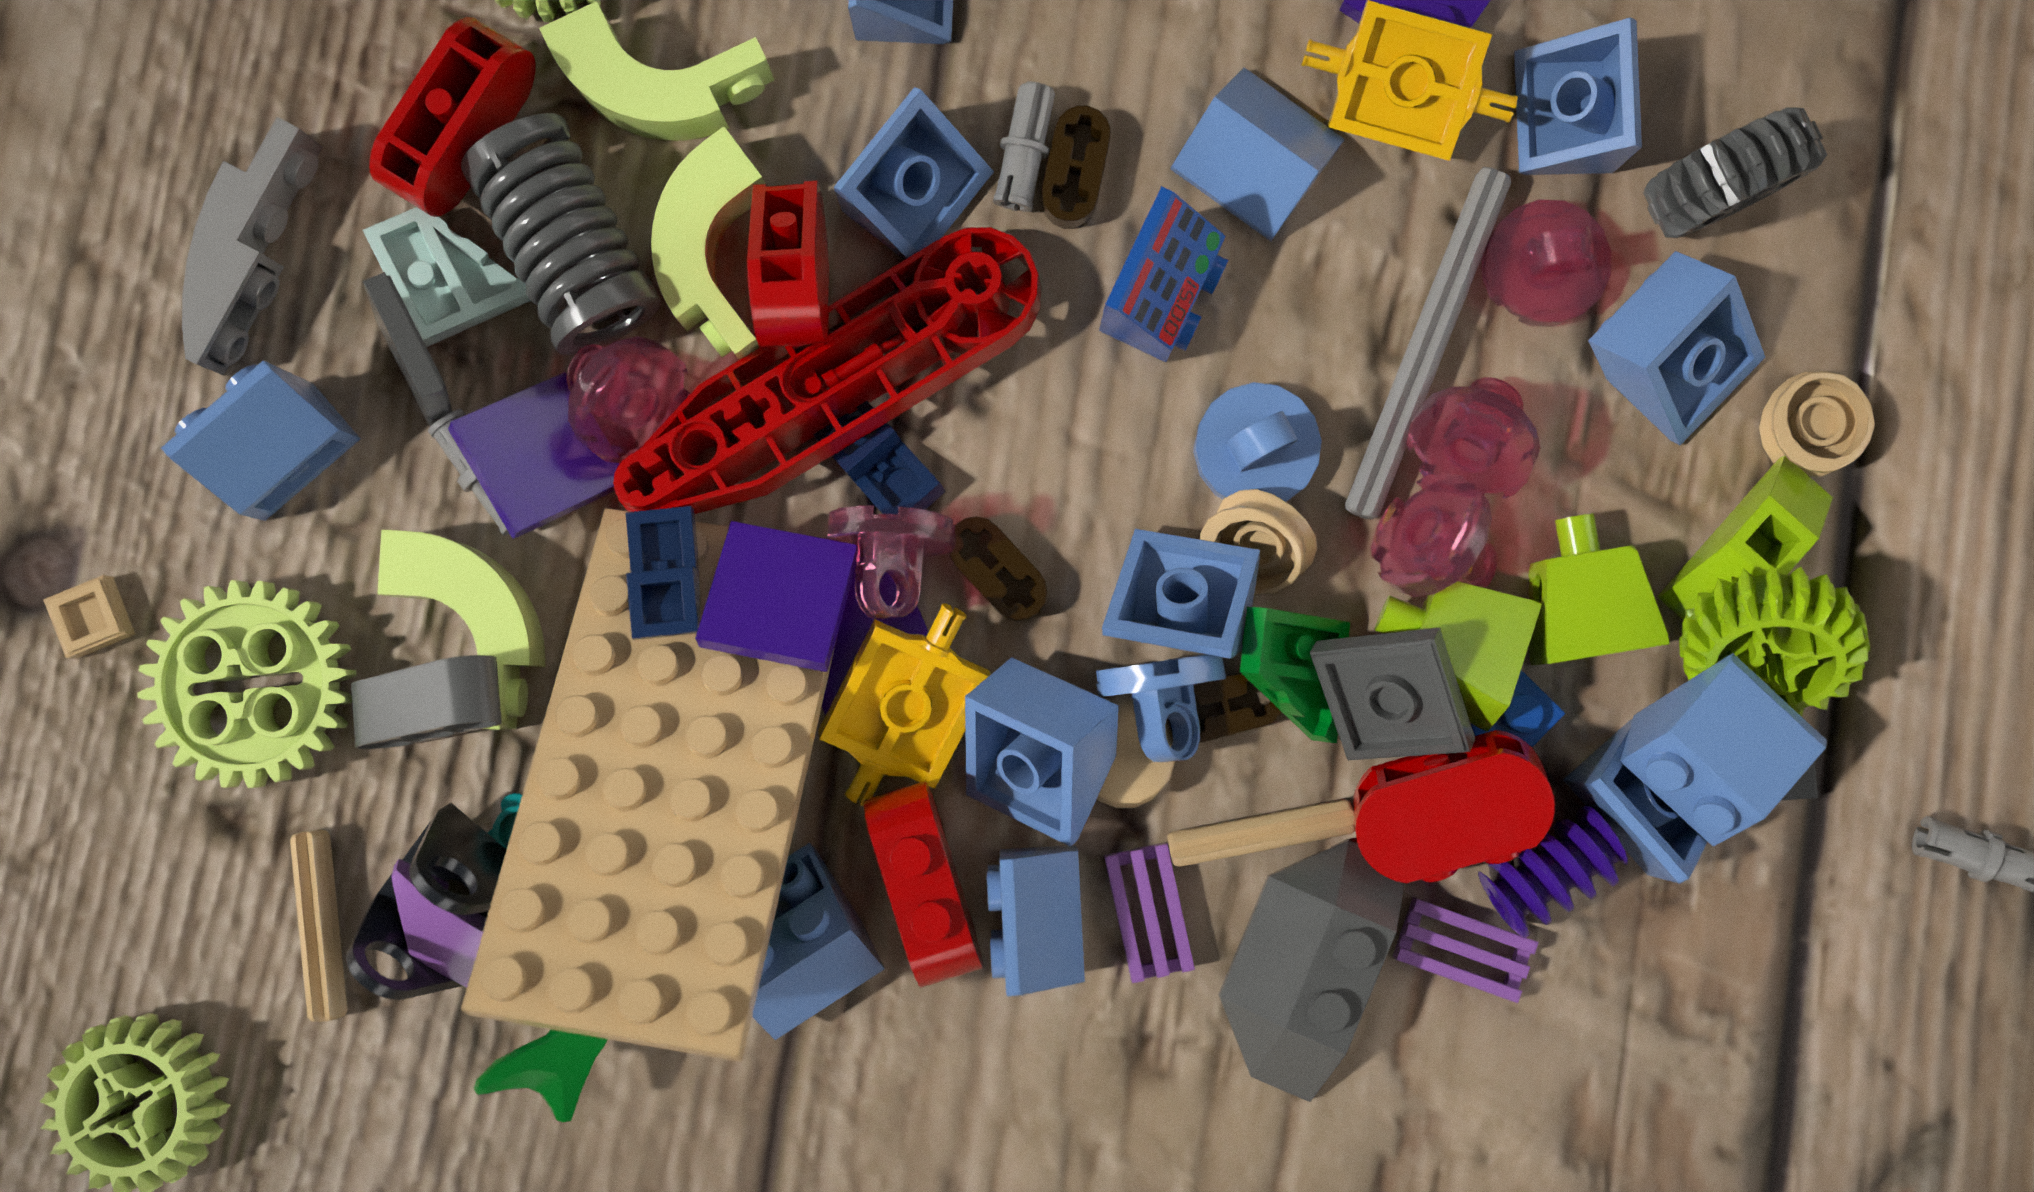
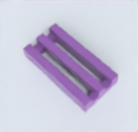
[1104,842,1195,984]
[1392,897,1539,1003]

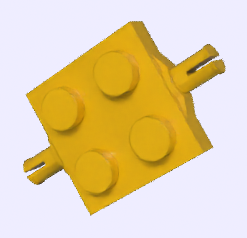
[1301,0,1518,161]
[818,603,991,806]

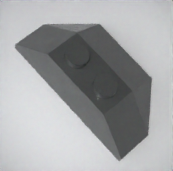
[1218,839,1405,1102]

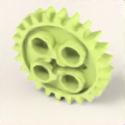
[137,580,357,788]

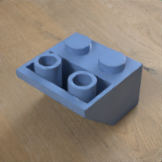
[161,360,361,521]
[752,842,885,1040]
[987,845,1085,996]

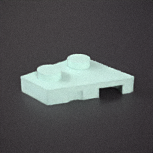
[363,207,531,347]

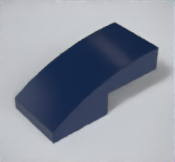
[813,401,946,532]
[625,506,700,640]

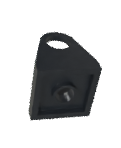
[346,803,507,1000]

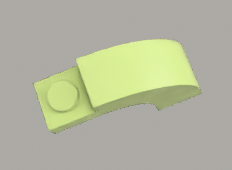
[539,1,775,141]
[651,126,765,360]
[377,530,545,730]

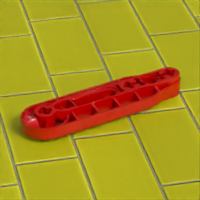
[613,227,1042,514]

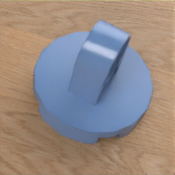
[1193,382,1322,502]
[1096,654,1226,763]

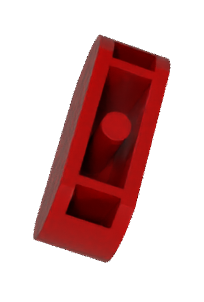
[369,17,536,217]
[747,180,829,348]
[1353,730,1555,883]
[863,781,984,988]

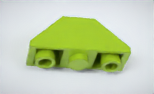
[1657,456,1833,620]

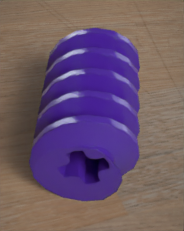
[1478,806,1628,938]

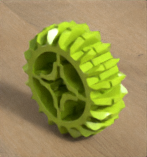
[1679,564,1870,717]

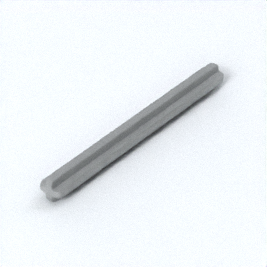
[1345,167,1511,520]

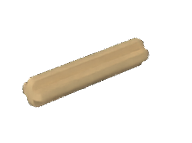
[1167,799,1355,867]
[290,830,348,1022]

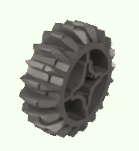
[1643,107,1827,238]

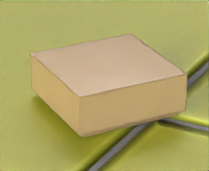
[43,575,136,659]

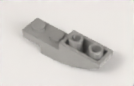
[182,117,322,376]

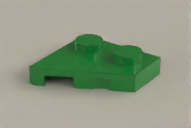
[1240,607,1350,743]

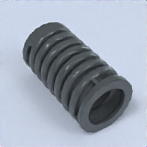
[461,113,662,355]

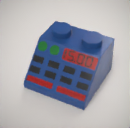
[1099,186,1228,362]

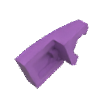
[391,859,487,987]

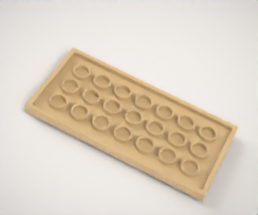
[461,508,838,1062]

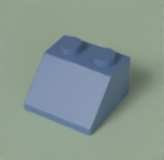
[1588,251,1765,445]
[1620,653,1827,847]
[965,657,1119,847]

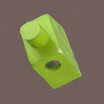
[1529,513,1670,665]
[1374,579,1542,732]

